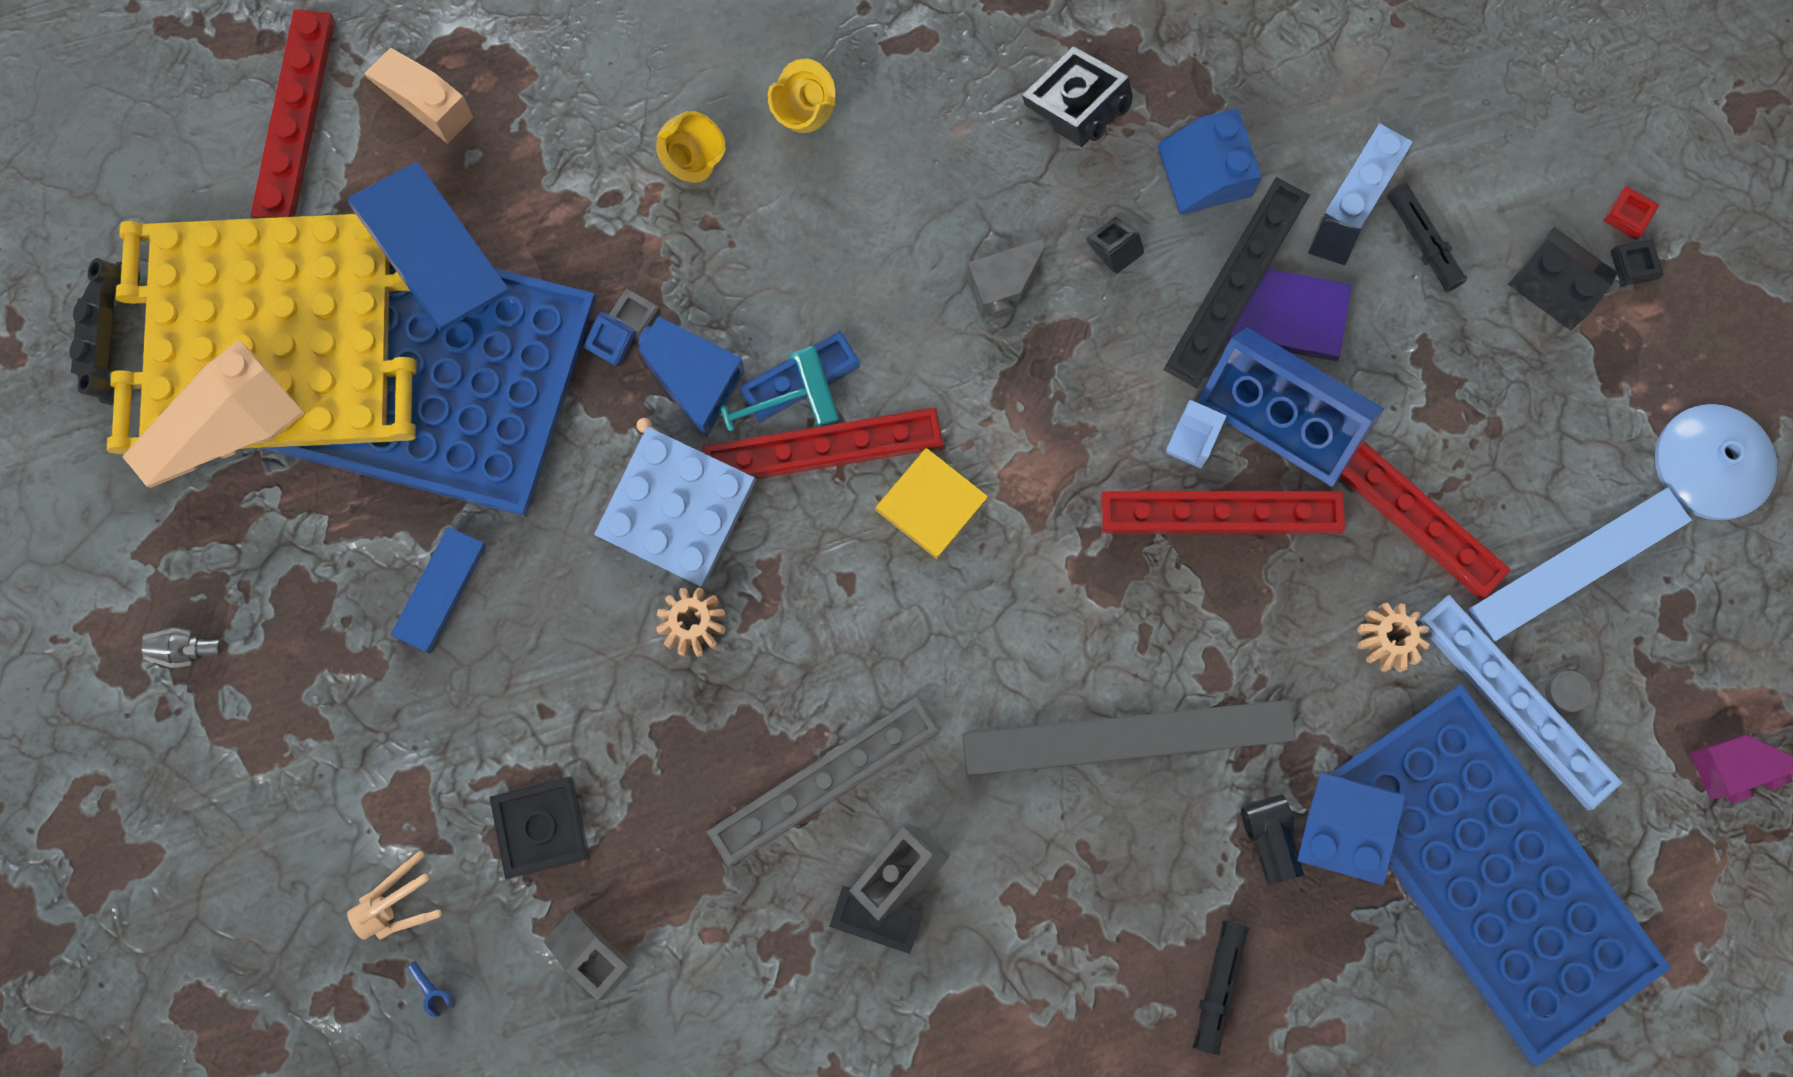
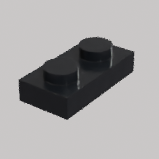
[829,886,923,954]

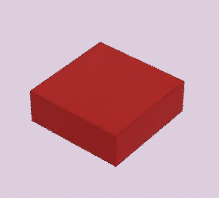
[1603,186,1660,240]

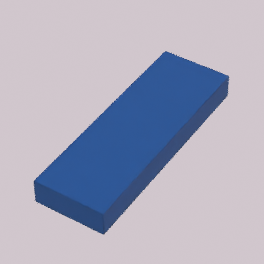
[739,330,861,423]
[390,527,487,654]

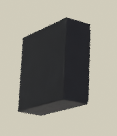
[1610,239,1664,287]

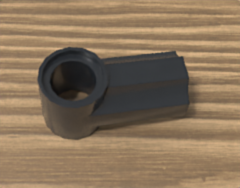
[1240,794,1304,885]

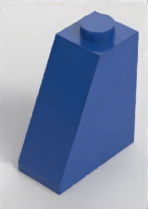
[638,316,745,437]

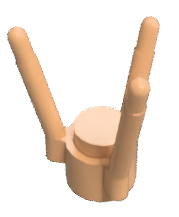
[347,851,442,940]

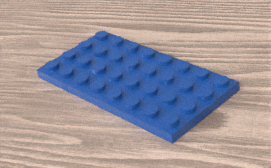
[1329,684,1671,1066]

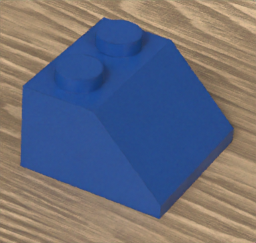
[1158,108,1262,215]
[1297,772,1406,886]

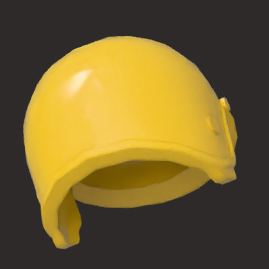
[768,59,836,133]
[656,111,726,183]

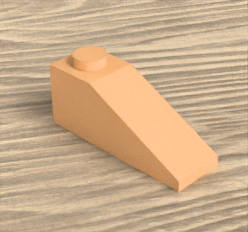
[364,48,474,144]

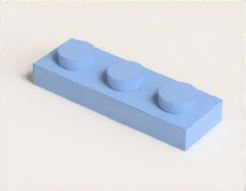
[1323,123,1413,229]

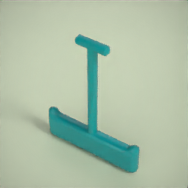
[720,346,839,431]

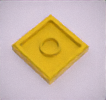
[875,448,988,560]

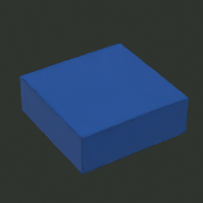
[583,312,637,366]

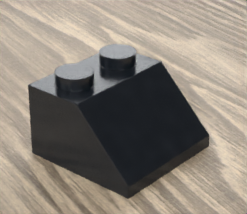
[1507,227,1618,331]

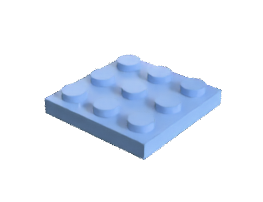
[594,427,757,588]

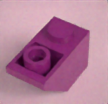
[1690,735,1793,803]

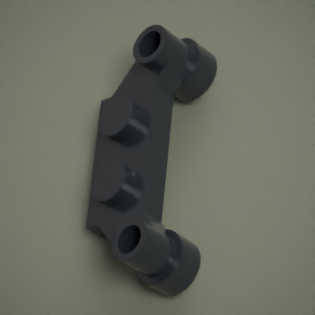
[69,258,140,406]

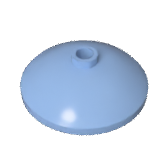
[1655,404,1778,520]

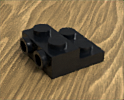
[1022,46,1133,147]

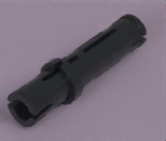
[1386,183,1468,293]
[1192,921,1249,1056]

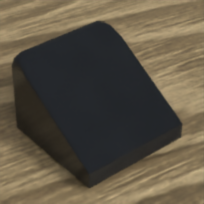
[1308,216,1361,265]
[1086,217,1144,273]

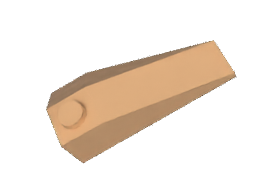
[122,340,305,488]

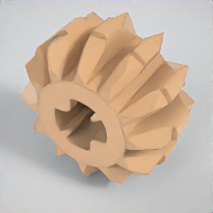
[656,588,726,657]
[1357,603,1430,672]

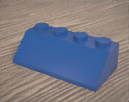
[1197,327,1385,487]

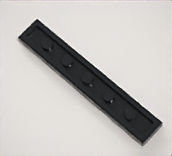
[1163,177,1310,389]

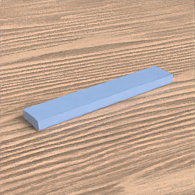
[1467,488,1692,642]
[1416,595,1623,810]

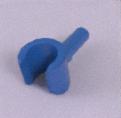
[406,961,455,1017]

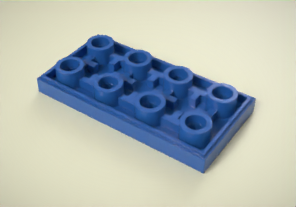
[348,161,508,332]

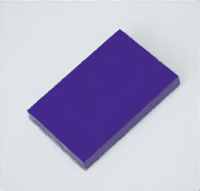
[1226,269,1351,361]

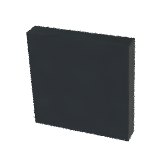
[489,777,590,880]

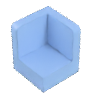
[1166,400,1226,469]

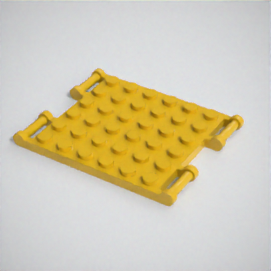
[106,214,417,454]

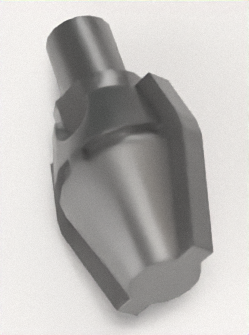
[142,627,221,668]

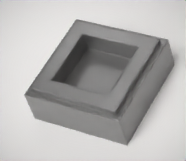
[609,288,661,342]

